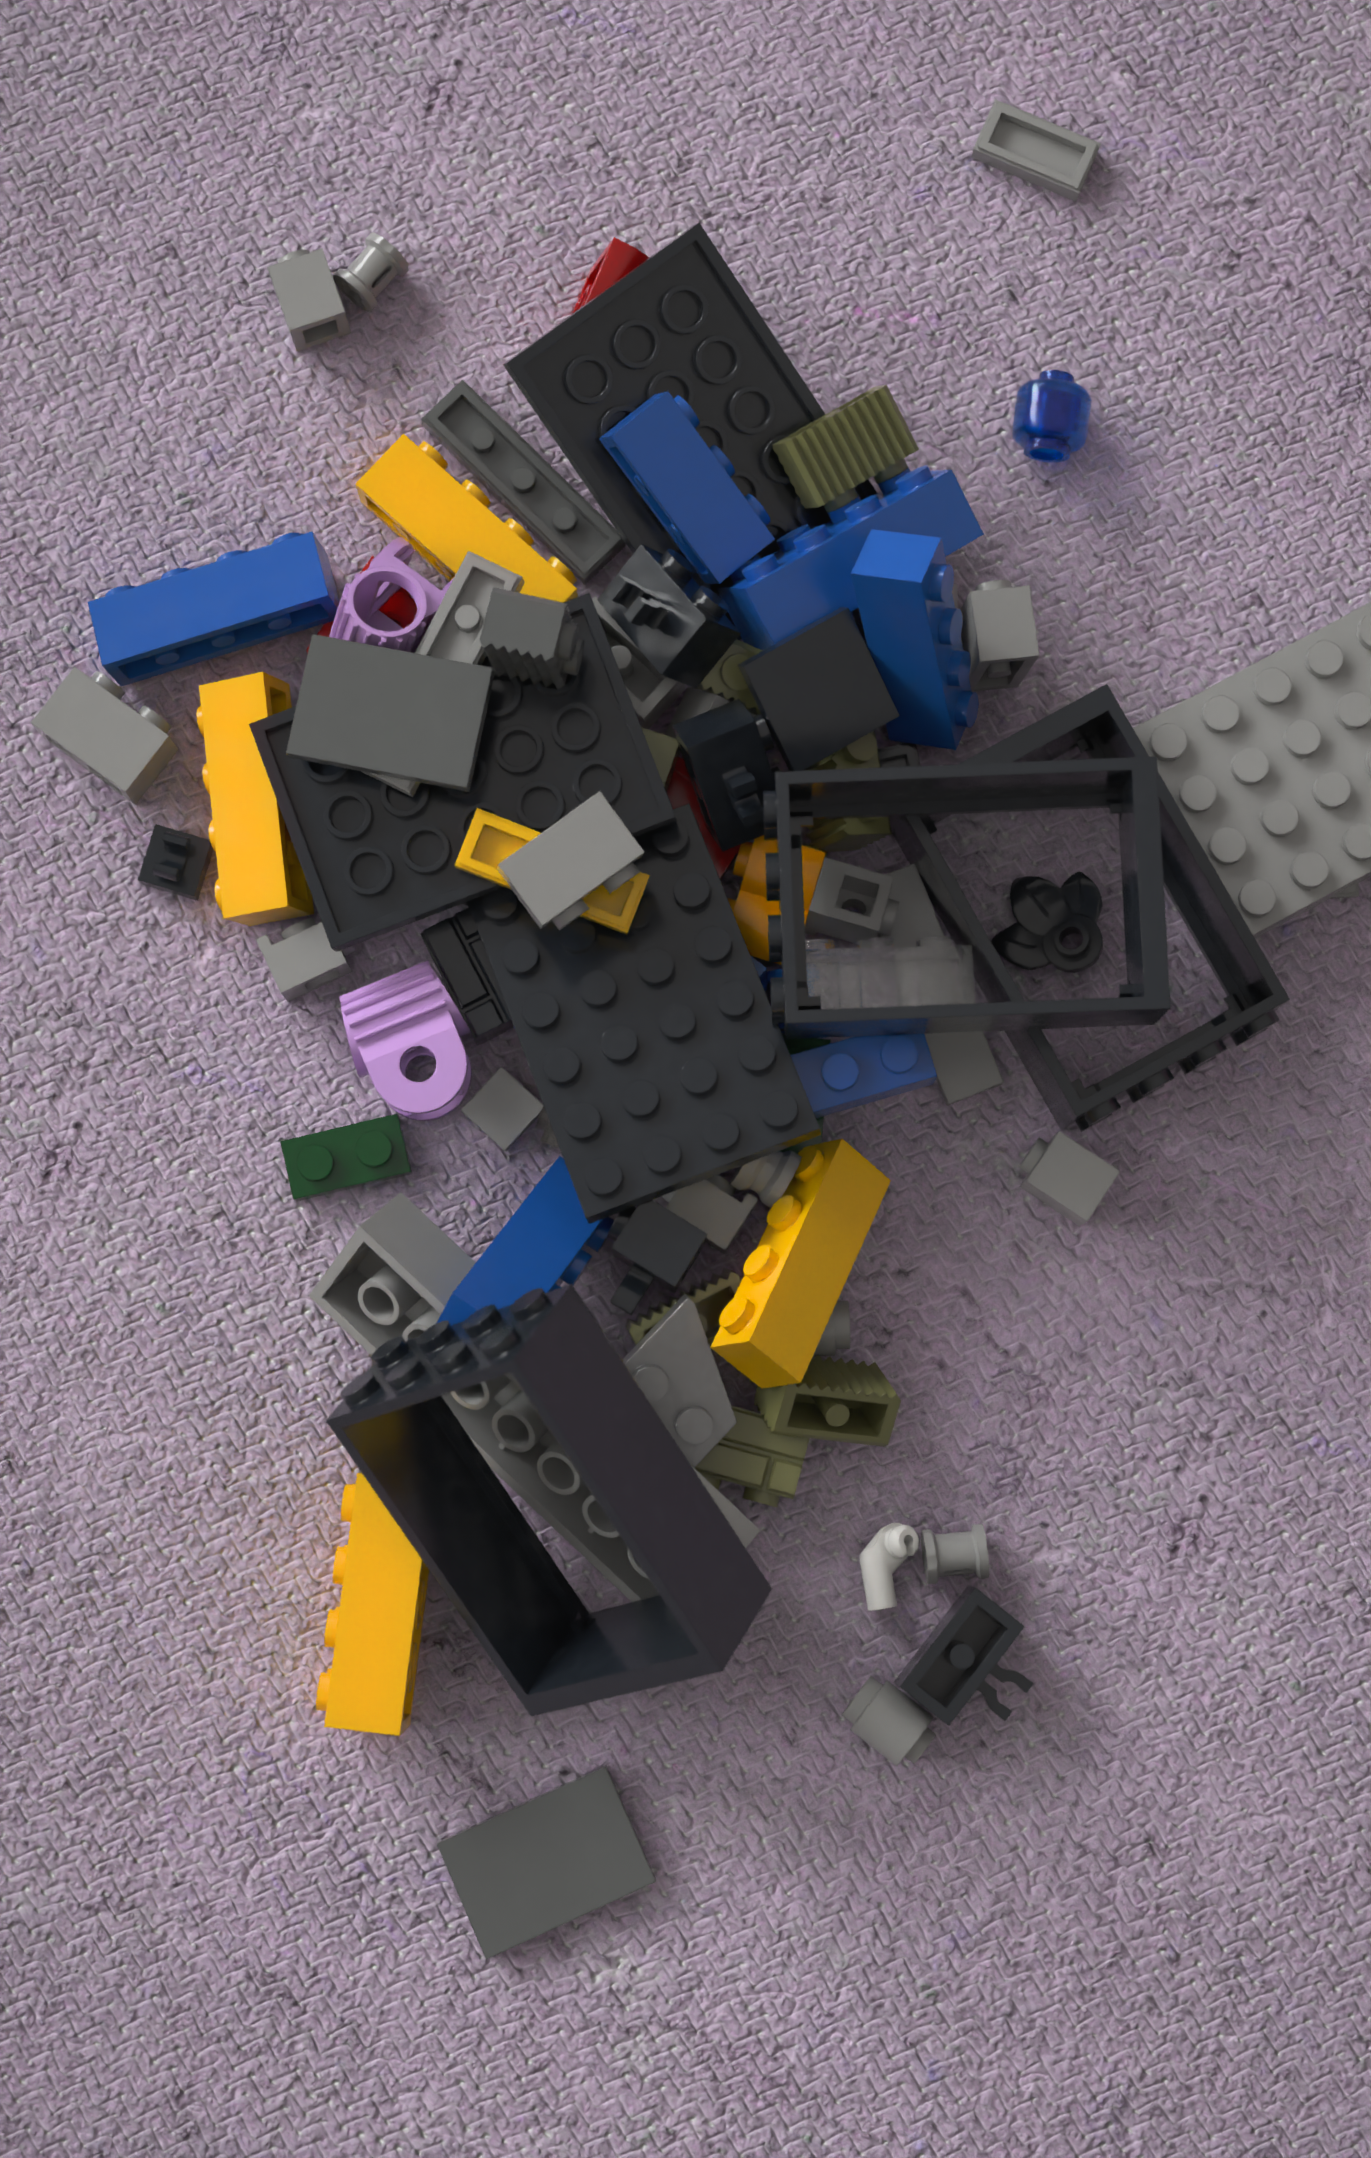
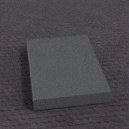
[286,634,495,792]
[437,1765,656,1960]

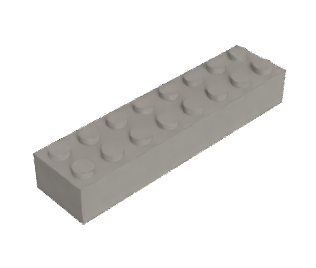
[309,1192,761,1602]

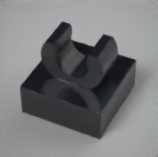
[138,824,214,901]

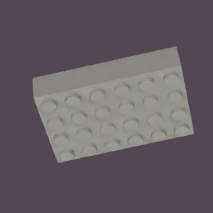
[1133,602,1371,939]

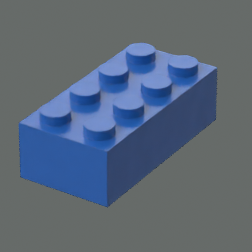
[715,465,984,651]

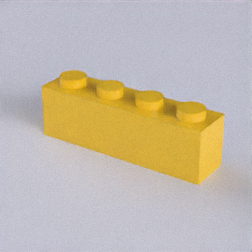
[355,433,578,603]
[197,672,314,926]
[710,1138,891,1389]

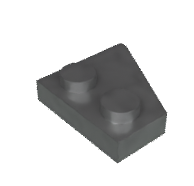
[622,1294,737,1468]

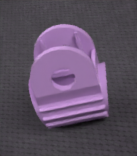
[329,537,454,653]
[339,960,472,1121]

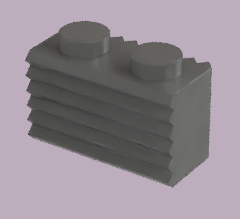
[480,587,585,690]

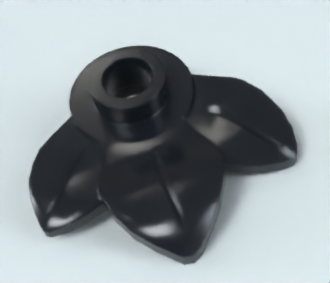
[991,871,1103,973]

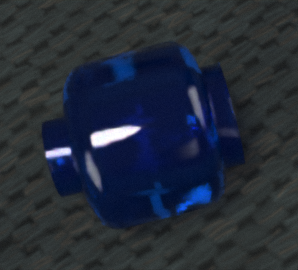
[1012,370,1092,462]

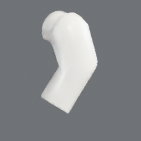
[860,1523,919,1611]

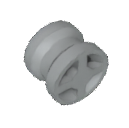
[729,1150,802,1208]

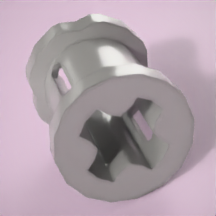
[333,232,409,313]
[921,1524,989,1584]

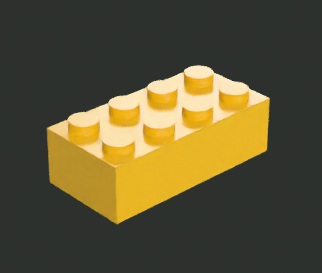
[316,1473,430,1736]

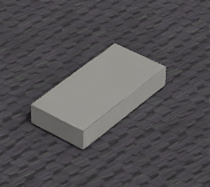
[971,99,1101,201]

